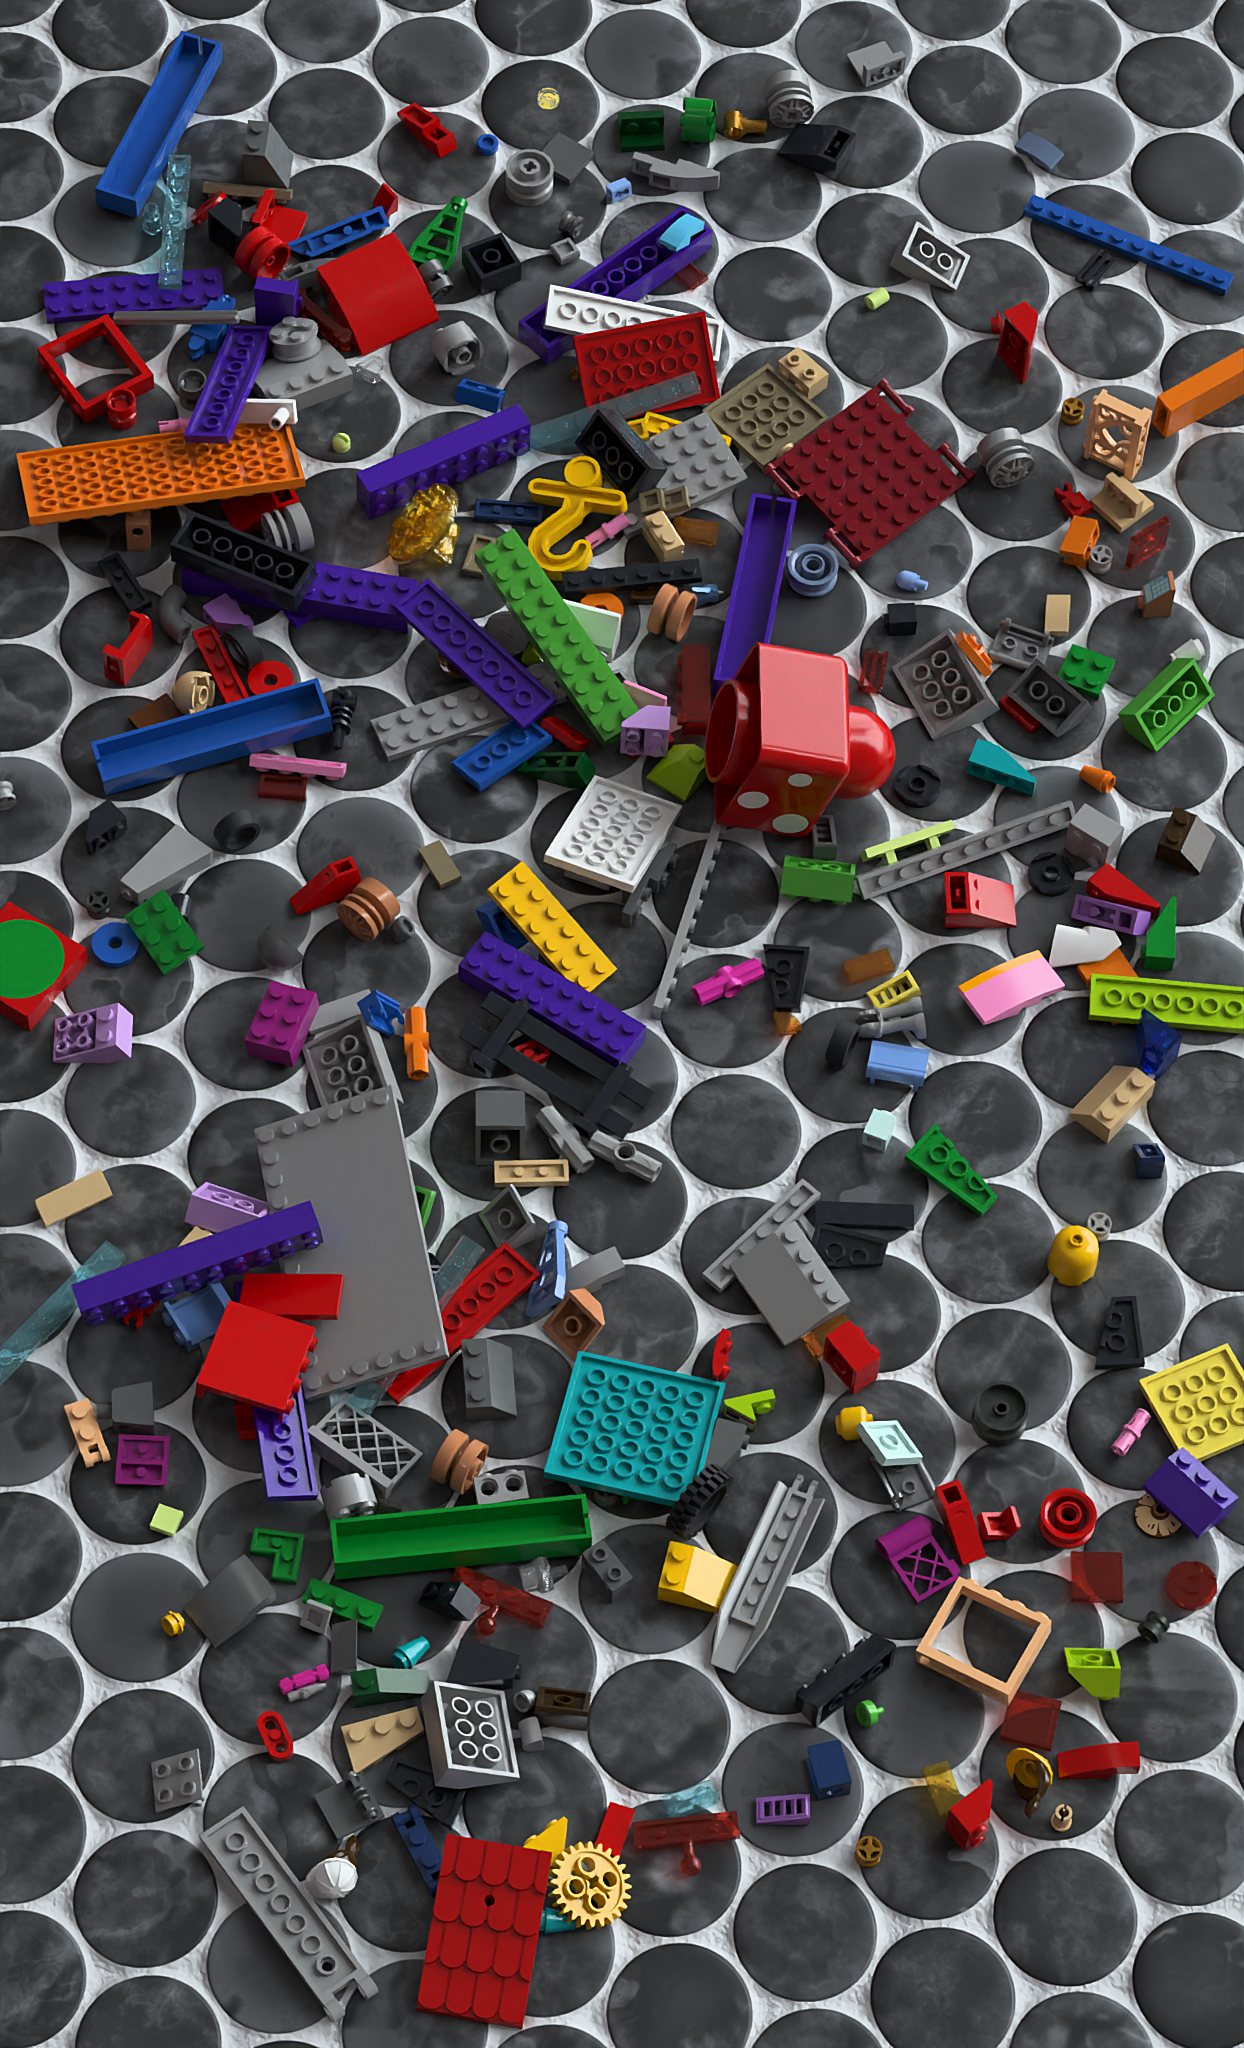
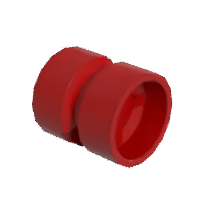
[106,388,137,430]

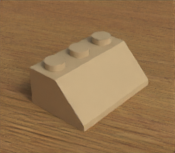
[1069,1065,1155,1143]

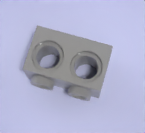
[473,1469,529,1505]

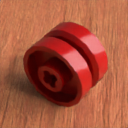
[234,226,291,281]

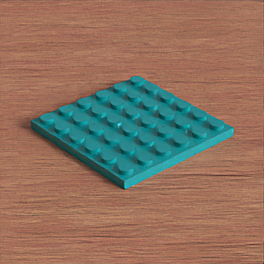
[543,1350,726,1507]

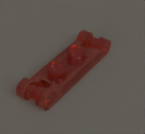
[298,288,352,352]

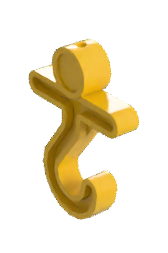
[528,456,628,581]

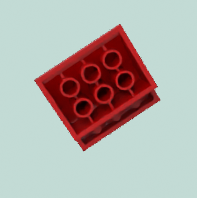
[316,232,439,357]

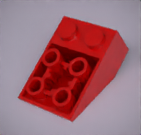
[219,489,299,534]
[942,872,1016,928]

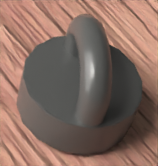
[391,916,415,943]

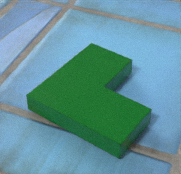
[250,1527,305,1585]

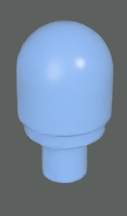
[896,571,928,591]

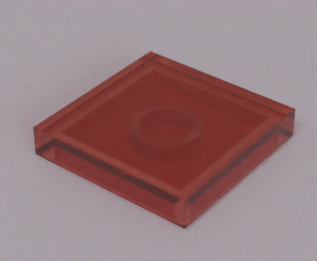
[1125,516,1171,570]
[1070,1551,1124,1603]
[1000,1690,1062,1752]

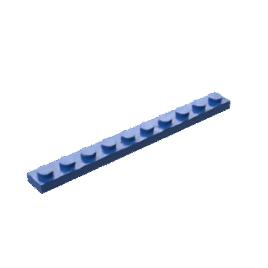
[1023,195,1234,295]

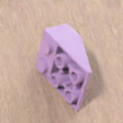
[53,1003,133,1063]

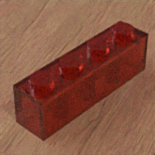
[677,644,710,735]

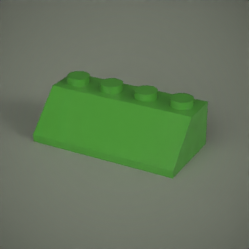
[1117,658,1215,752]

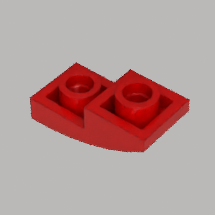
[711,1328,733,1382]

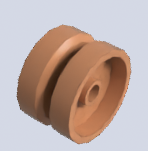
[647,583,697,642]
[430,1429,489,1495]

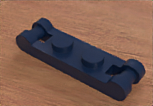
[391,1804,442,1898]

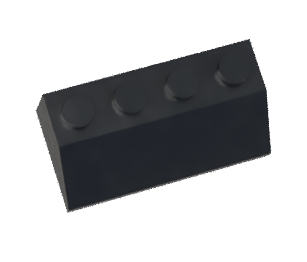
[574,408,668,503]
[795,1634,897,1728]

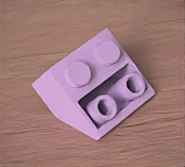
[620,705,671,757]

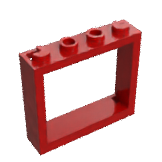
[36,314,155,423]

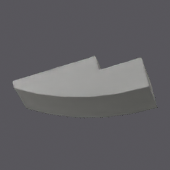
[555,1246,625,1307]

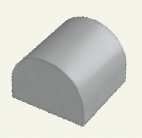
[518,1716,544,1752]

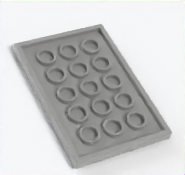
[602,412,748,539]

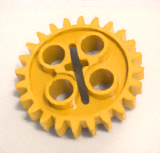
[547,1841,632,1930]

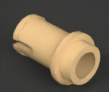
[1051,1804,1072,1832]

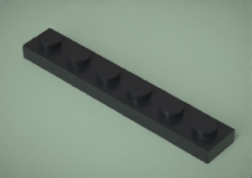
[562,558,702,597]

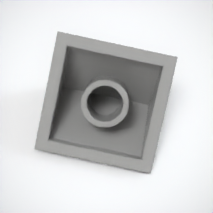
[478,1184,536,1249]

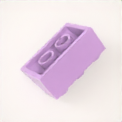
[184,1182,270,1234]

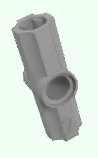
[535,1106,595,1173]
[587,1131,662,1183]

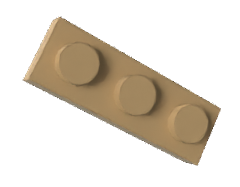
[494,1159,569,1187]

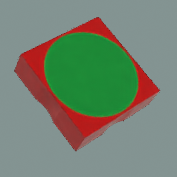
[0,901,88,1032]

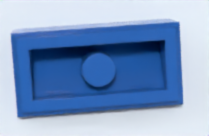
[455,378,506,413]

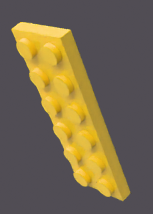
[486,861,617,992]

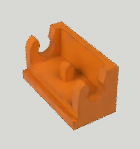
[1059,515,1100,569]

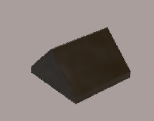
[535,1686,592,1731]

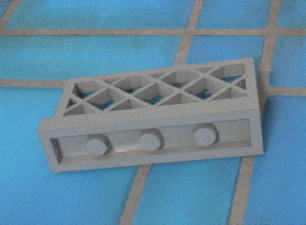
[308,1397,423,1501]

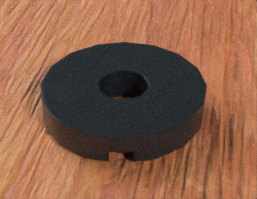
[894,764,941,808]
[1027,852,1075,897]

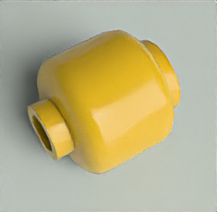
[836,1406,873,1441]

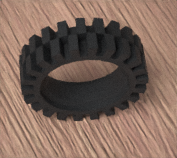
[666,1463,734,1541]

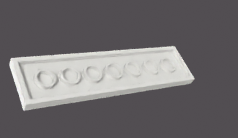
[543,284,724,365]

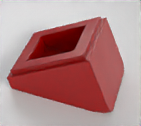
[373,183,398,217]

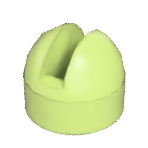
[332,433,351,453]

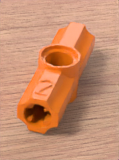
[404,1007,429,1081]

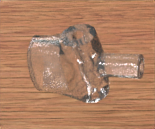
[519,1557,568,1593]

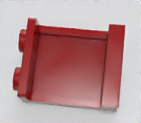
[102,611,153,686]

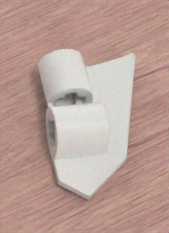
[1049,924,1122,968]

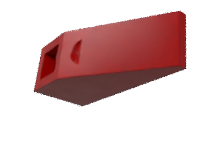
[289,856,362,915]
[933,1479,986,1566]

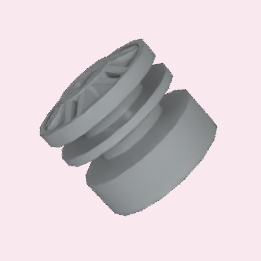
[764,70,814,128]
[976,427,1035,488]
[261,502,315,553]

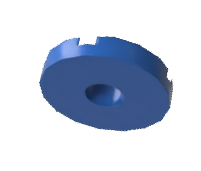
[92,922,140,967]

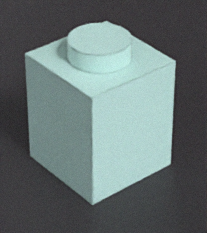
[862,1108,897,1152]

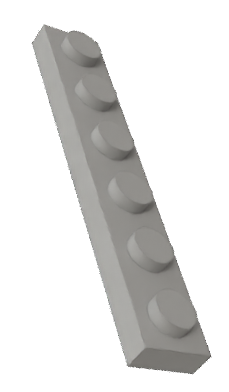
[702,1178,821,1293]

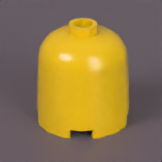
[1047,1225,1099,1286]

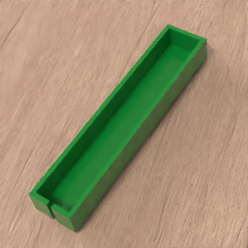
[330,1494,592,1580]

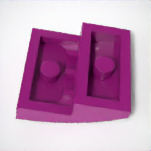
[115,1434,170,1486]

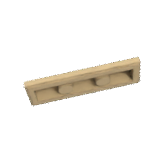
[34,1169,113,1228]

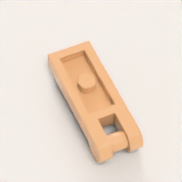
[64,1398,111,1468]

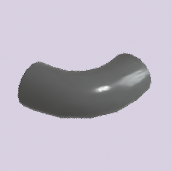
[157,584,192,643]

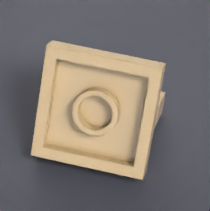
[1089,472,1154,533]

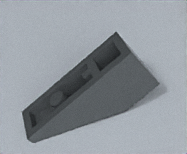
[704,1418,750,1472]

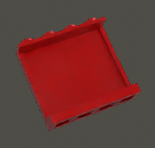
[195,1300,318,1423]

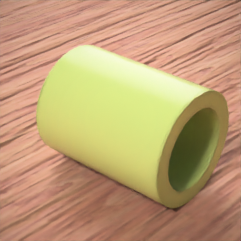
[864,287,890,311]

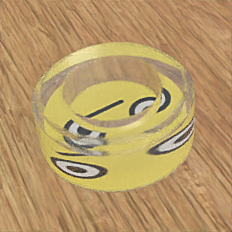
[537,88,559,109]

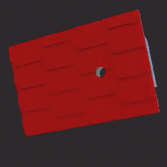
[416,1834,552,2029]

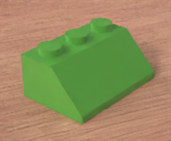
[780,855,856,905]

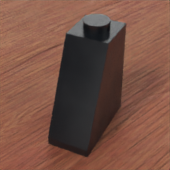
[446,1638,524,1690]

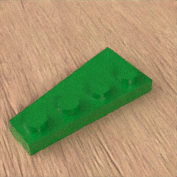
[904,1123,997,1217]

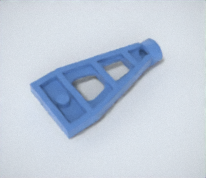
[525,1220,568,1318]

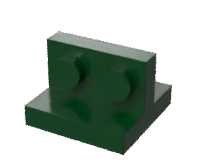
[618,110,665,152]

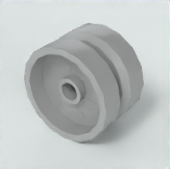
[506,149,554,206]

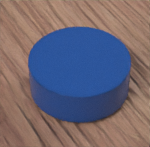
[477,134,499,156]

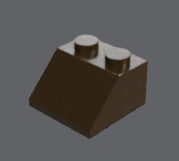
[1155,807,1216,875]

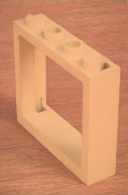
[916,1576,1051,1706]

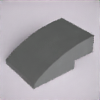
[183,1554,276,1648]

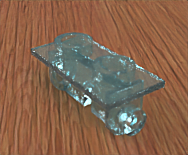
[662,1779,720,1821]

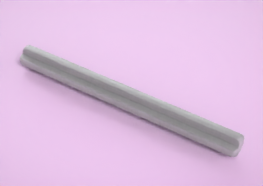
[113,310,240,325]

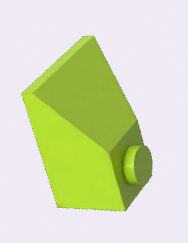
[647,744,707,803]
[1064,1647,1121,1700]

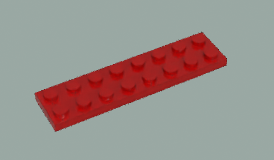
[373,1242,540,1405]

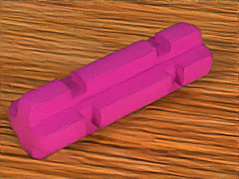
[279,1664,329,1695]

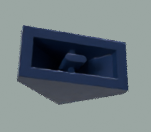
[1133,1143,1165,1179]

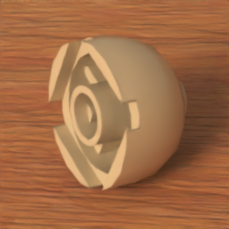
[171,671,215,715]

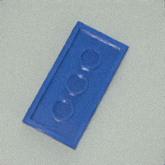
[450,721,553,792]

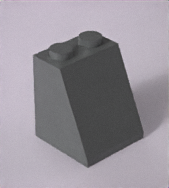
[243,120,293,189]
[475,1090,525,1165]

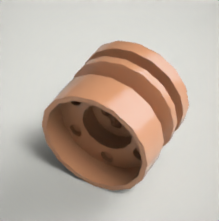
[336,877,400,941]

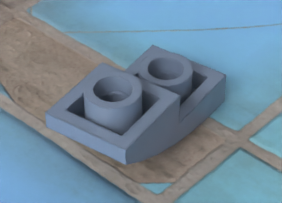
[1014,131,1064,170]

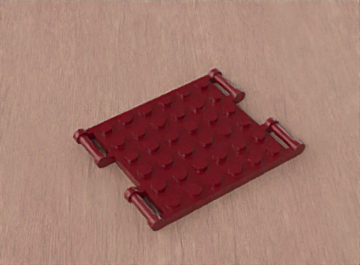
[761,378,977,570]

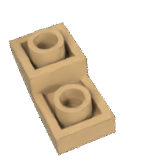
[1045,595,1071,637]

